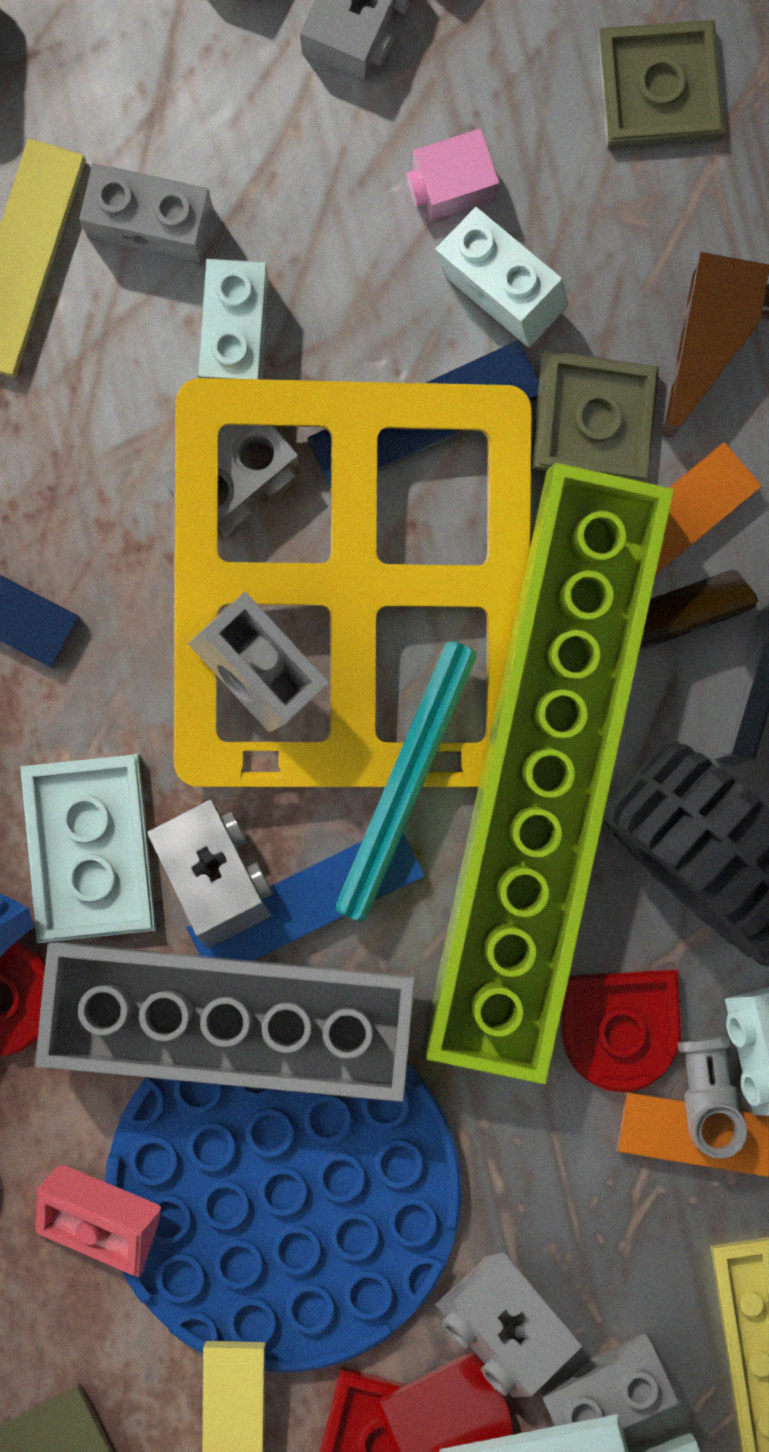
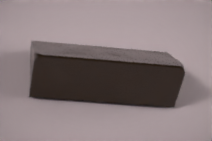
[640,570,759,649]

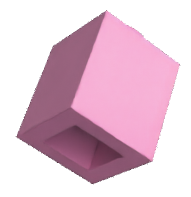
[406,128,499,221]

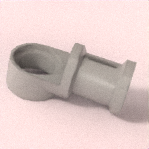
[678,1036,747,1159]

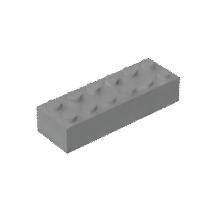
[35,942,415,1102]

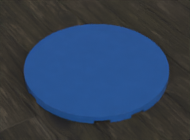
[105,1061,462,1373]

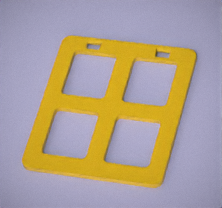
[173,378,531,787]

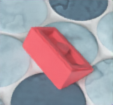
[35,1165,161,1277]

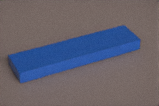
[186,832,425,961]

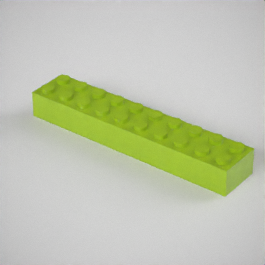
[422,463,674,1085]

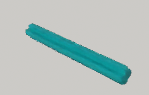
[336,641,477,922]

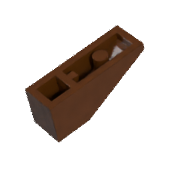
[662,252,769,437]

